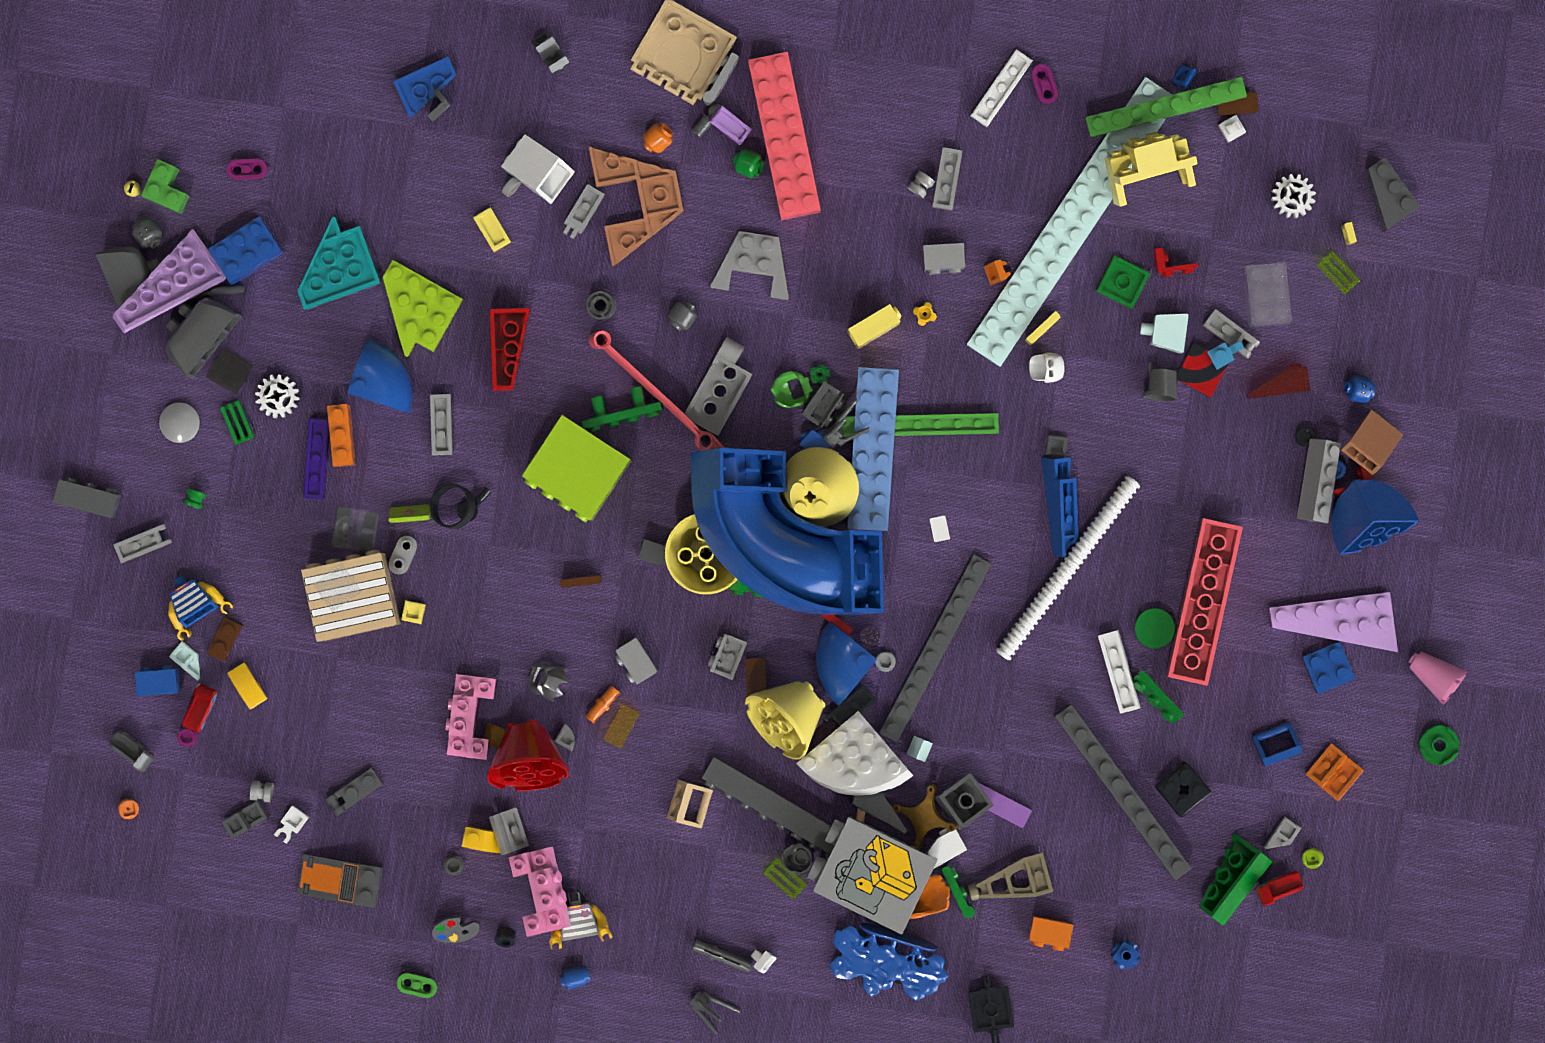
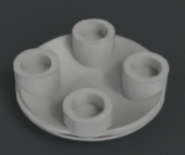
[159,403,200,443]

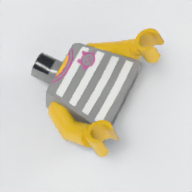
[549,892,612,949]

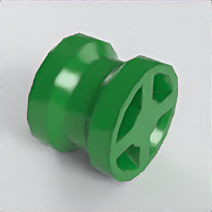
[182,488,207,509]

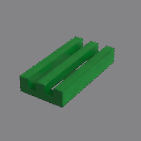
[220,400,255,445]

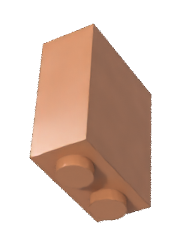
[1341,410,1403,475]

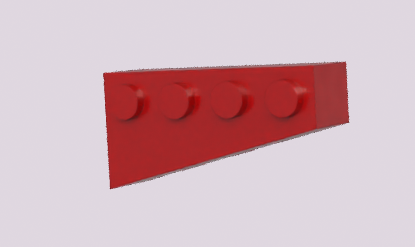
[489,308,530,392]

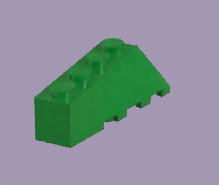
[1199,833,1272,926]

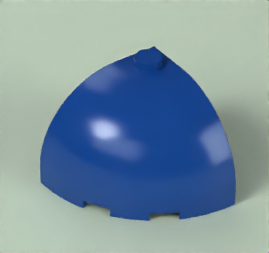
[347,338,413,414]
[1332,479,1419,555]
[815,621,877,706]

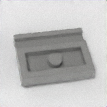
[489,808,529,855]

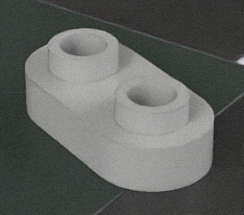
[389,536,418,575]

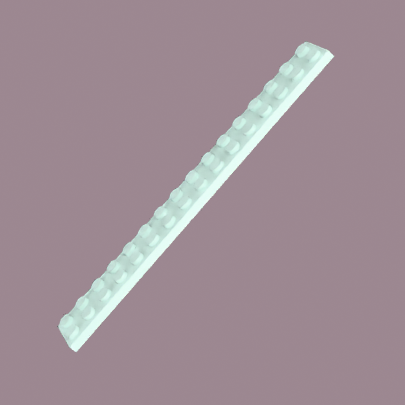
[967,77,1172,367]

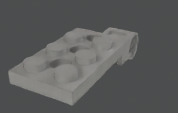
[684,337,753,436]

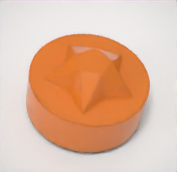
[117,798,139,819]

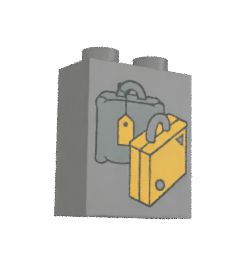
[807,816,938,934]

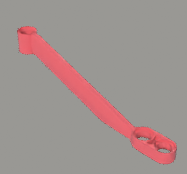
[588,331,725,451]

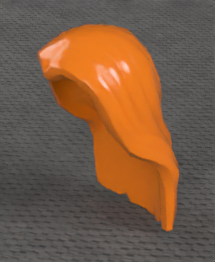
[910,875,950,919]

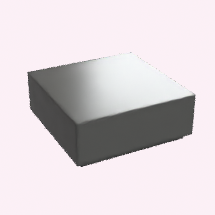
[1045,435,1068,457]

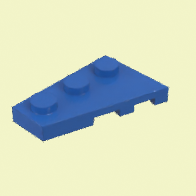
[393,57,457,118]

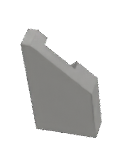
[1263,816,1301,849]

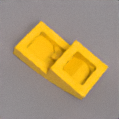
[227,663,267,710]

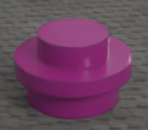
[177,727,198,747]

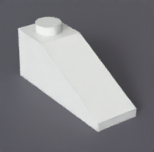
[926,828,967,868]

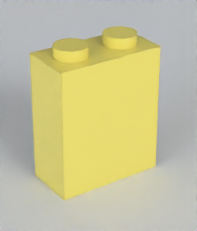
[847,304,901,349]

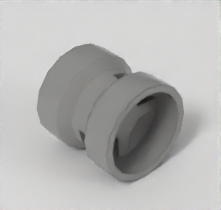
[907,171,935,199]
[250,780,274,803]

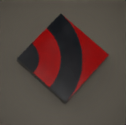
[1177,343,1229,398]

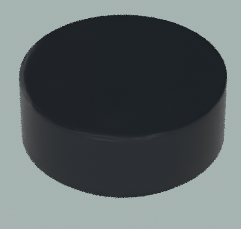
[1295,427,1316,447]

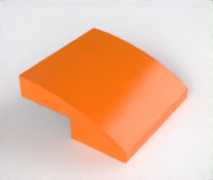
[1306,743,1364,802]

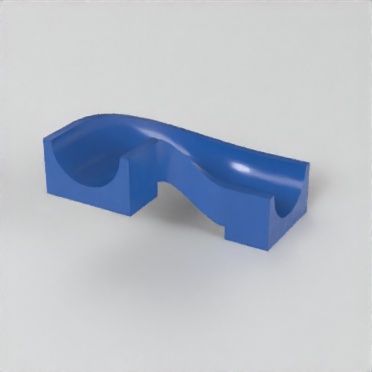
[691,448,884,615]

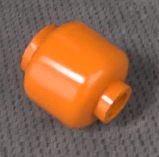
[643,123,673,153]

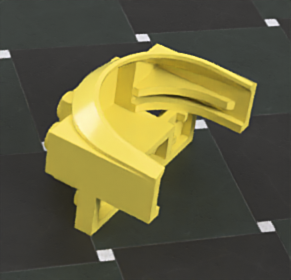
[1104,132,1197,207]

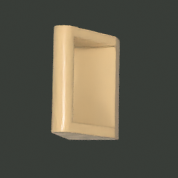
[667,779,713,829]

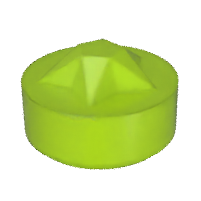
[1302,848,1324,869]

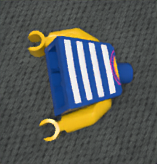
[168,576,233,641]

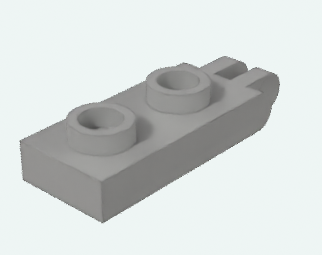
[563,184,605,239]

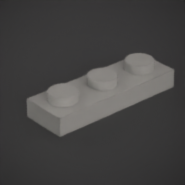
[932,147,962,211]
[430,394,453,456]

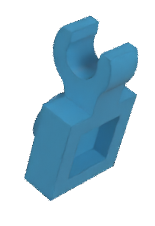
[1207,341,1245,370]

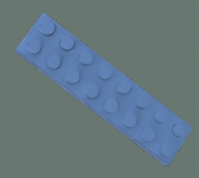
[847,367,899,531]

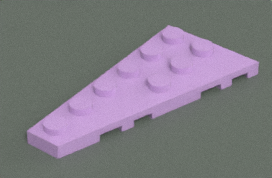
[113,229,226,333]
[1269,592,1398,652]

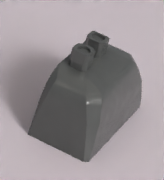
[95,247,160,330]
[165,298,243,379]

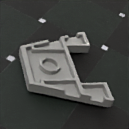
[711,231,789,301]

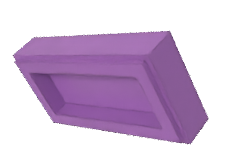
[708,105,752,145]

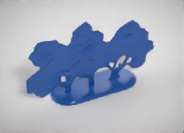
[830,923,949,1001]

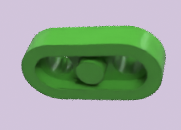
[397,972,438,998]

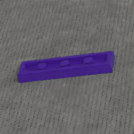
[303,418,329,500]

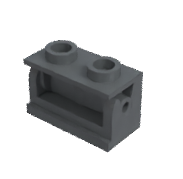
[801,381,845,429]

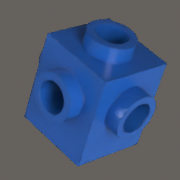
[1110,939,1141,970]

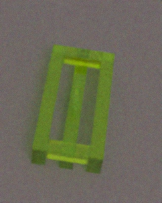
[1317,251,1360,295]
[763,858,807,900]

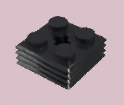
[1155,762,1212,818]

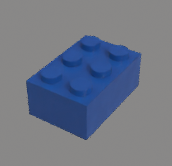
[208,217,284,285]

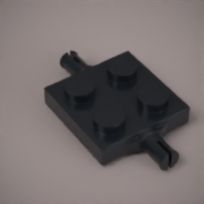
[968,974,1014,1043]

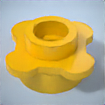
[913,302,937,326]

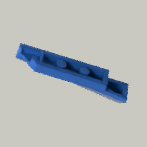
[1041,457,1079,557]

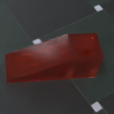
[1247,363,1310,399]

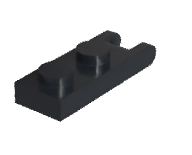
[823,684,877,732]

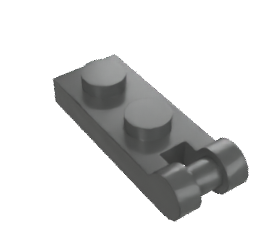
[325,768,383,817]

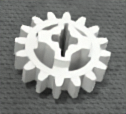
[1271,174,1316,218]
[255,374,300,418]

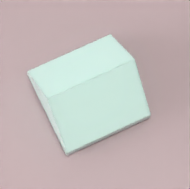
[907,736,933,762]

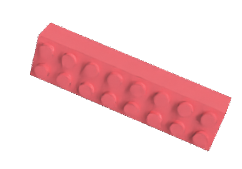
[748,52,821,220]
[1166,518,1243,686]

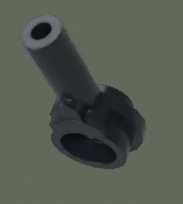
[458,487,492,522]

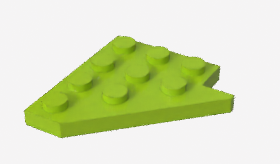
[383,260,463,357]

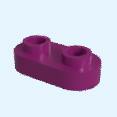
[1031,64,1058,105]
[227,159,268,181]

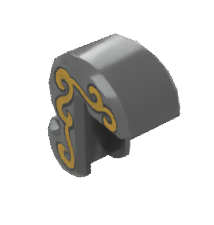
[109,729,155,772]

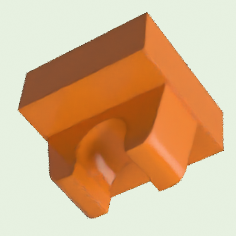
[984,260,1011,285]

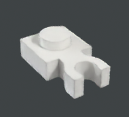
[274,805,309,844]

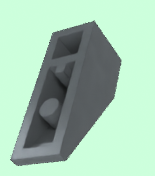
[851,792,907,834]

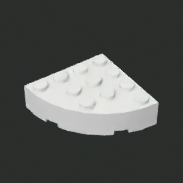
[796,711,913,796]

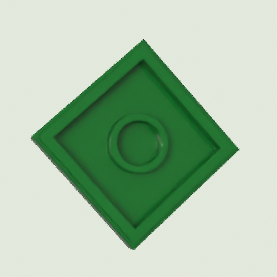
[1096,255,1150,310]

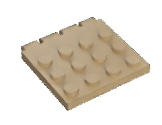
[631,0,737,105]

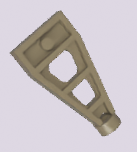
[967,852,1053,901]

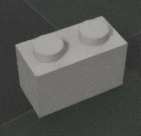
[923,243,965,275]
[615,637,658,685]

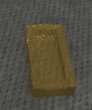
[603,704,640,749]

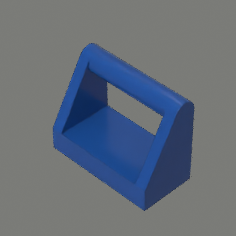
[1252,722,1303,767]

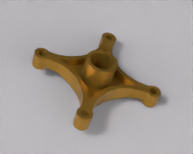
[892,784,957,849]

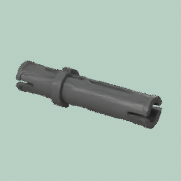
[692,939,753,973]

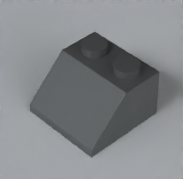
[934,773,994,830]

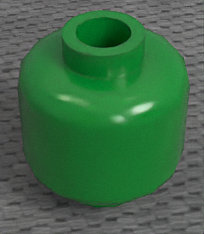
[733,149,764,178]

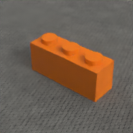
[327,404,356,467]

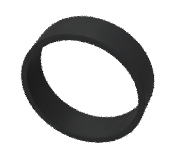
[430,483,475,529]

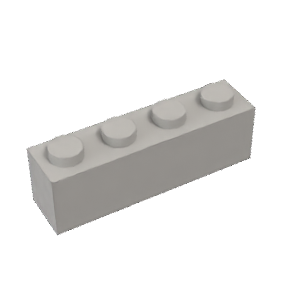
[1297,439,1341,523]

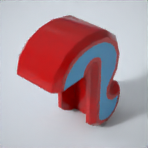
[182,683,217,733]
[1255,870,1304,906]

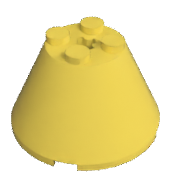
[780,447,859,527]
[665,514,738,594]
[745,681,825,760]

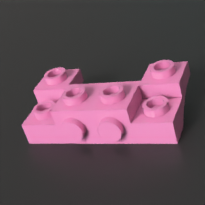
[446,674,496,760]
[509,847,571,937]

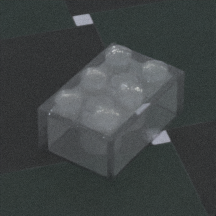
[1243,262,1292,328]

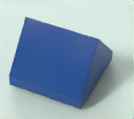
[1172,65,1197,91]

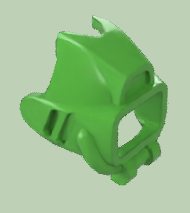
[771,371,813,408]

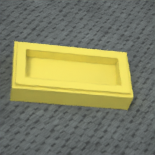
[473,207,511,252]
[1025,311,1061,345]

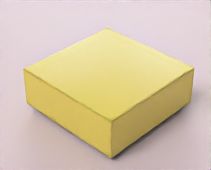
[1341,222,1357,245]
[401,600,426,624]

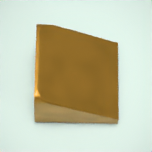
[483,723,506,748]

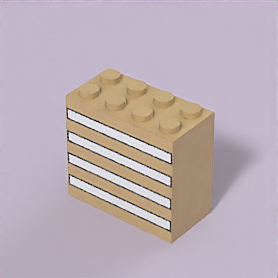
[301,550,401,642]

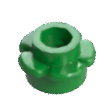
[810,364,830,384]

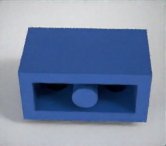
[135,665,180,697]

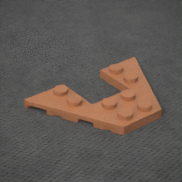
[589,147,684,267]

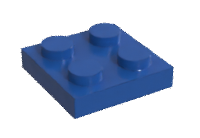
[1302,642,1355,694]

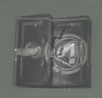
[330,506,379,552]

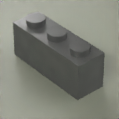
[53,477,121,519]

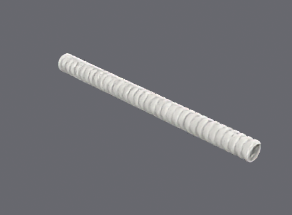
[996,476,1140,660]

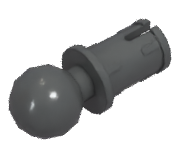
[691,104,720,138]

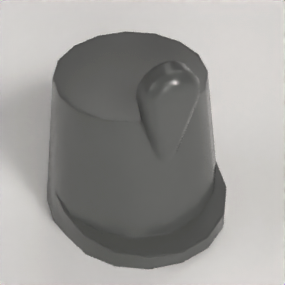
[1142,362,1177,402]

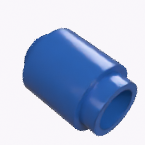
[560,965,591,990]

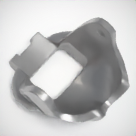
[527,661,568,702]

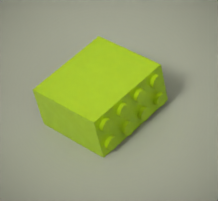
[522,415,631,522]

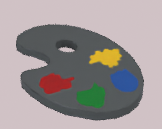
[432,916,479,943]

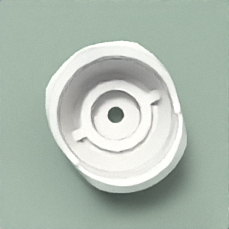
[1029,352,1064,383]

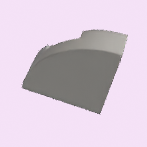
[555,724,575,752]

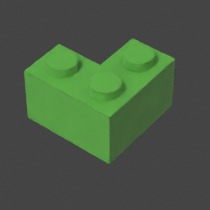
[141,159,190,215]

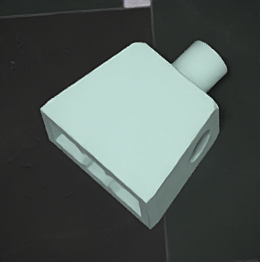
[1140,314,1188,354]

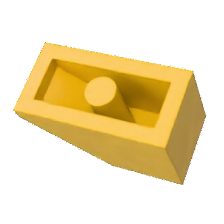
[461,825,501,853]

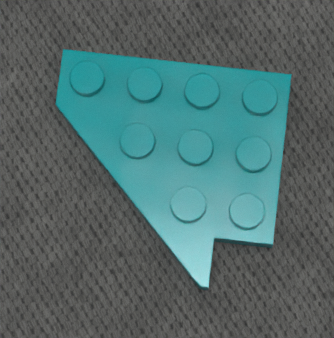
[297,217,381,311]

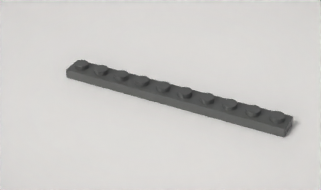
[879,555,991,742]

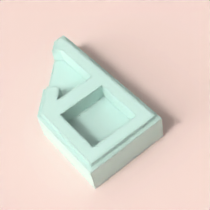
[169,641,200,681]

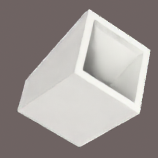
[501,135,574,204]

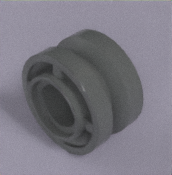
[586,291,617,320]

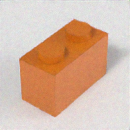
[1028,915,1074,951]

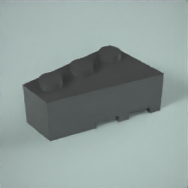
[1365,157,1420,232]

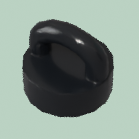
[495,927,516,948]

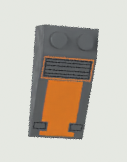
[297,854,384,908]

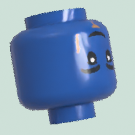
[1344,375,1376,403]

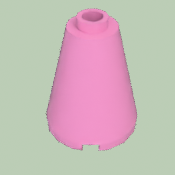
[1409,652,1467,704]

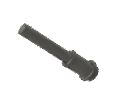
[190,285,244,299]

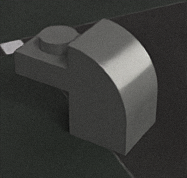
[531,30,569,73]

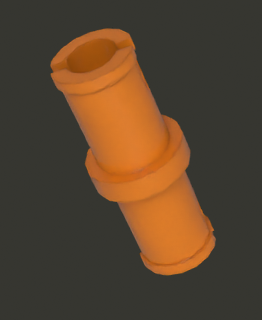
[585,685,621,724]

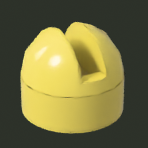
[124,180,141,197]

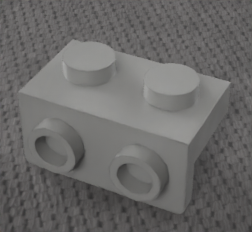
[708,634,748,680]

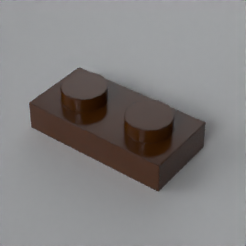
[207,617,243,662]

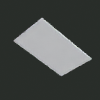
[930,516,950,542]

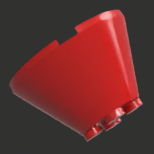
[487,720,569,791]

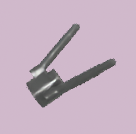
[823,399,870,447]
[689,991,741,1035]

